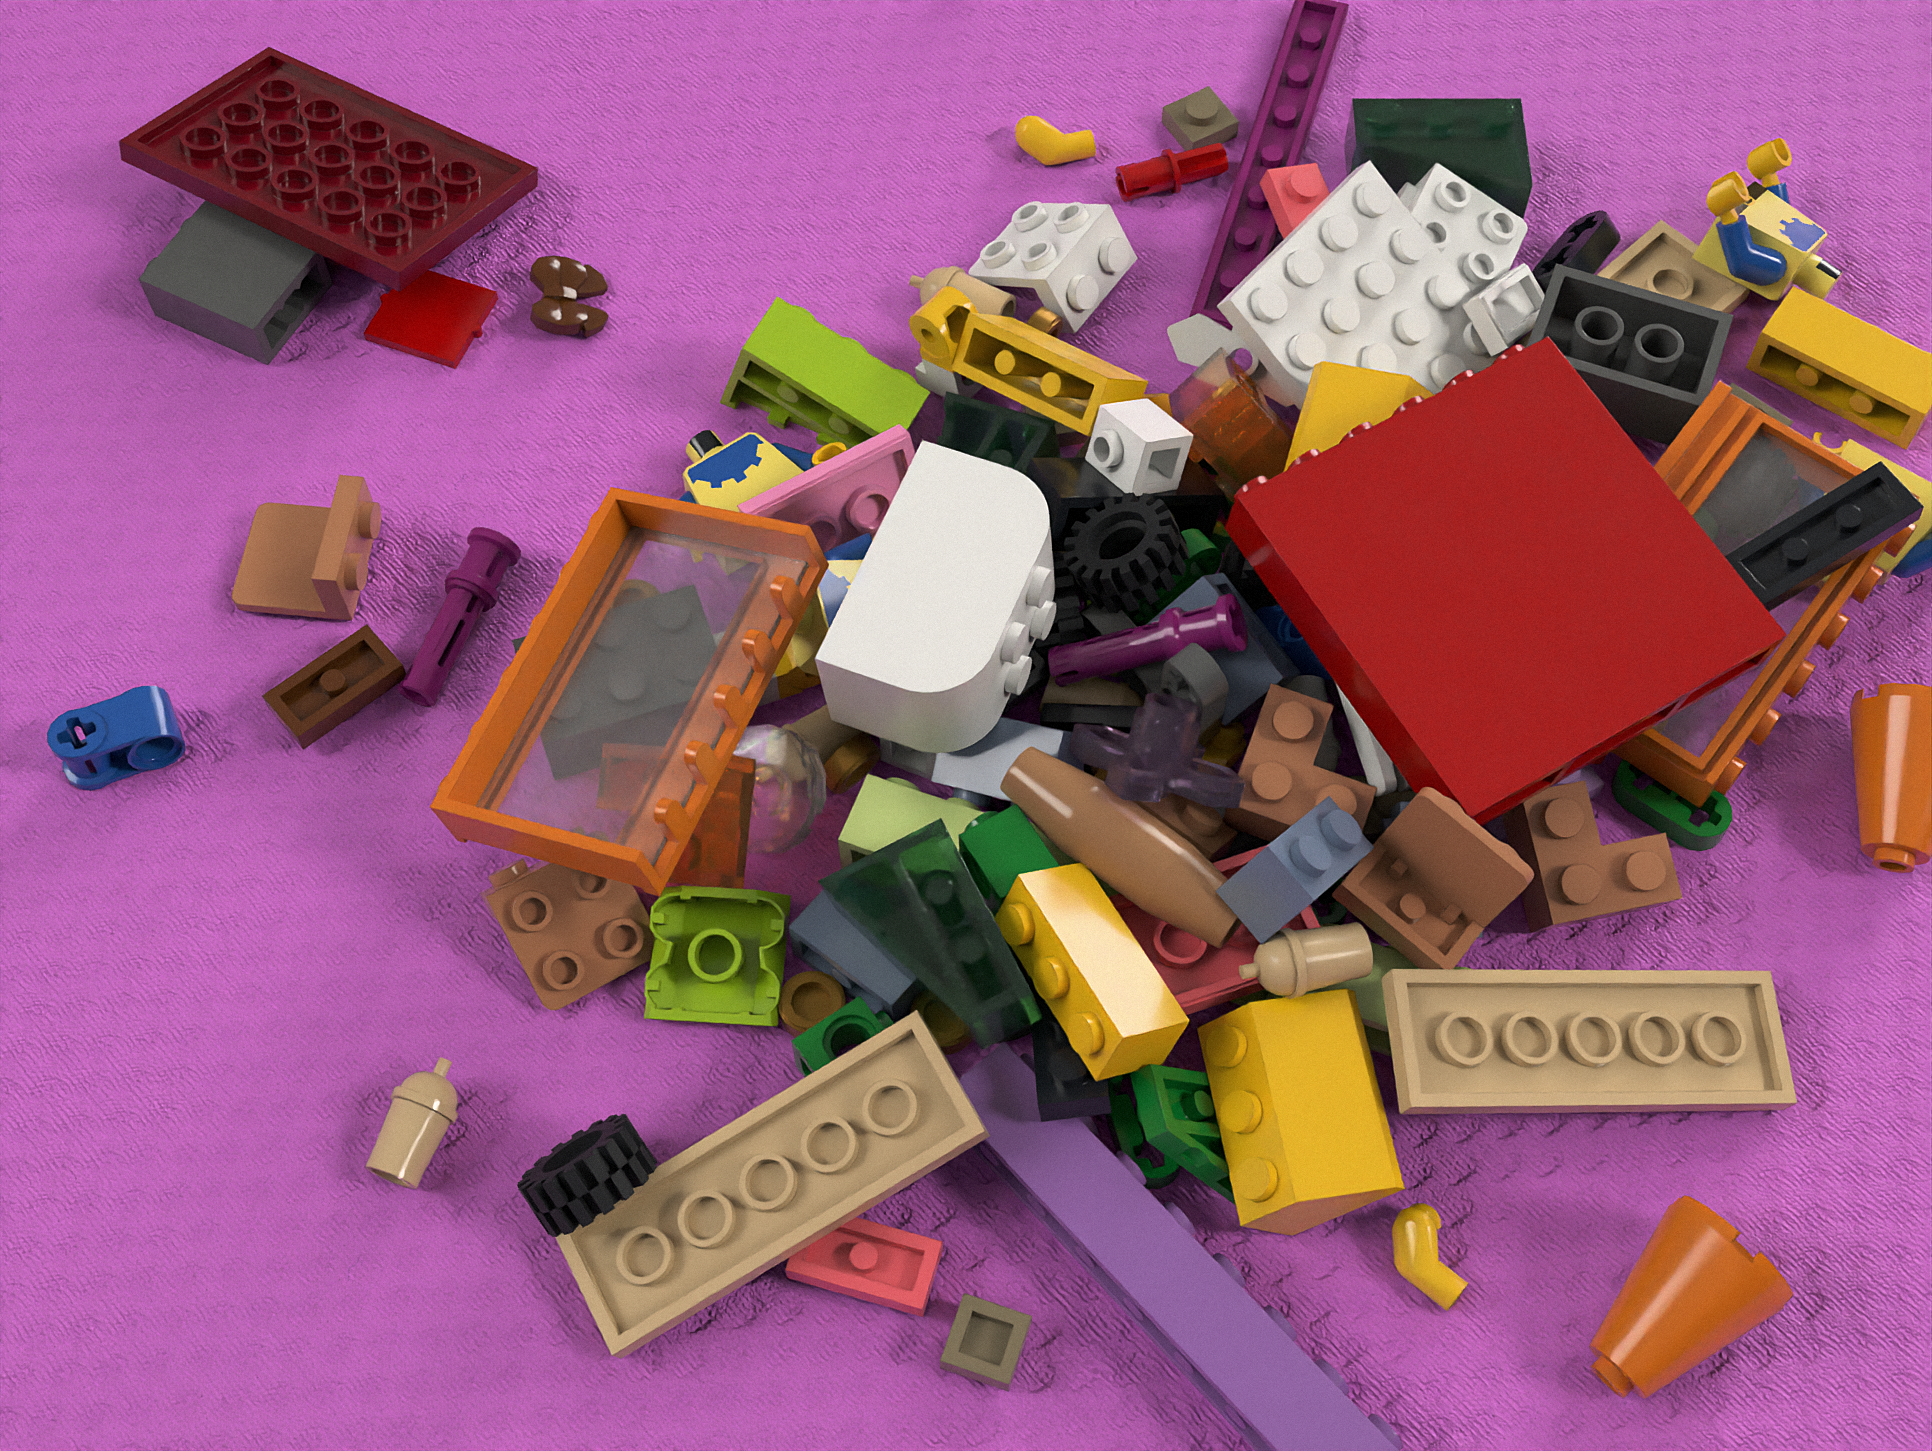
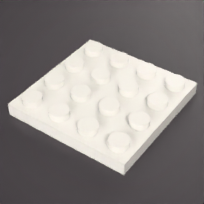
[1217,160,1506,411]

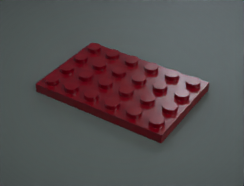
[119,47,538,292]

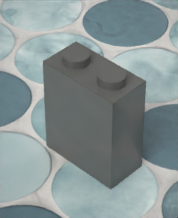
[138,200,333,365]

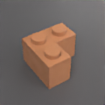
[1222,683,1377,842]
[1502,780,1682,933]

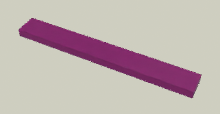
[1189,0,1349,331]

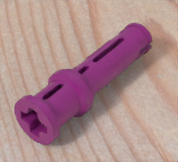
[397,527,521,707]
[1048,593,1248,687]

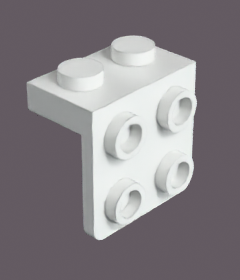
[1397,162,1528,296]
[968,201,1138,333]

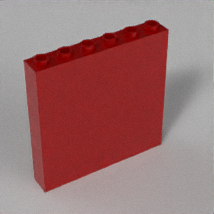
[1224,336,1787,827]

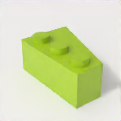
[719,296,930,450]

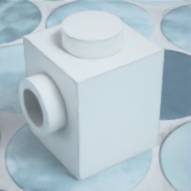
[1085,398,1194,496]

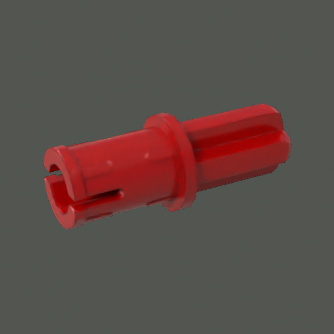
[1115,143,1229,202]

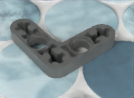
[1079,603,1229,753]

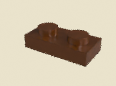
[262,624,406,750]

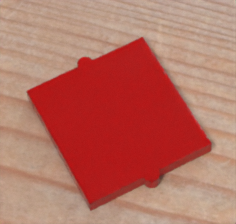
[364,270,498,369]

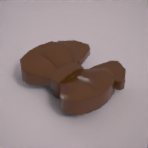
[530,256,609,337]

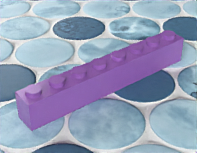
[958,1041,1403,1451]

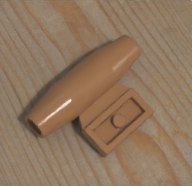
[1000,746,1242,949]

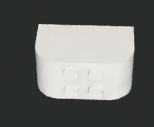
[815,440,1056,753]

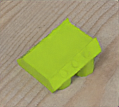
[644,885,791,1027]

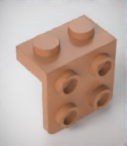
[232,475,381,620]
[1331,787,1534,969]
[479,827,654,1010]

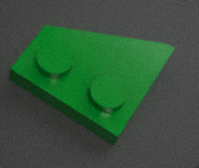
[1130,1064,1236,1205]

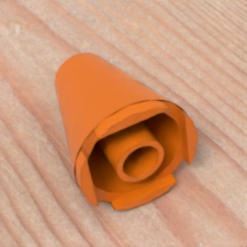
[1850,683,1932,873]
[1589,1195,1793,1399]

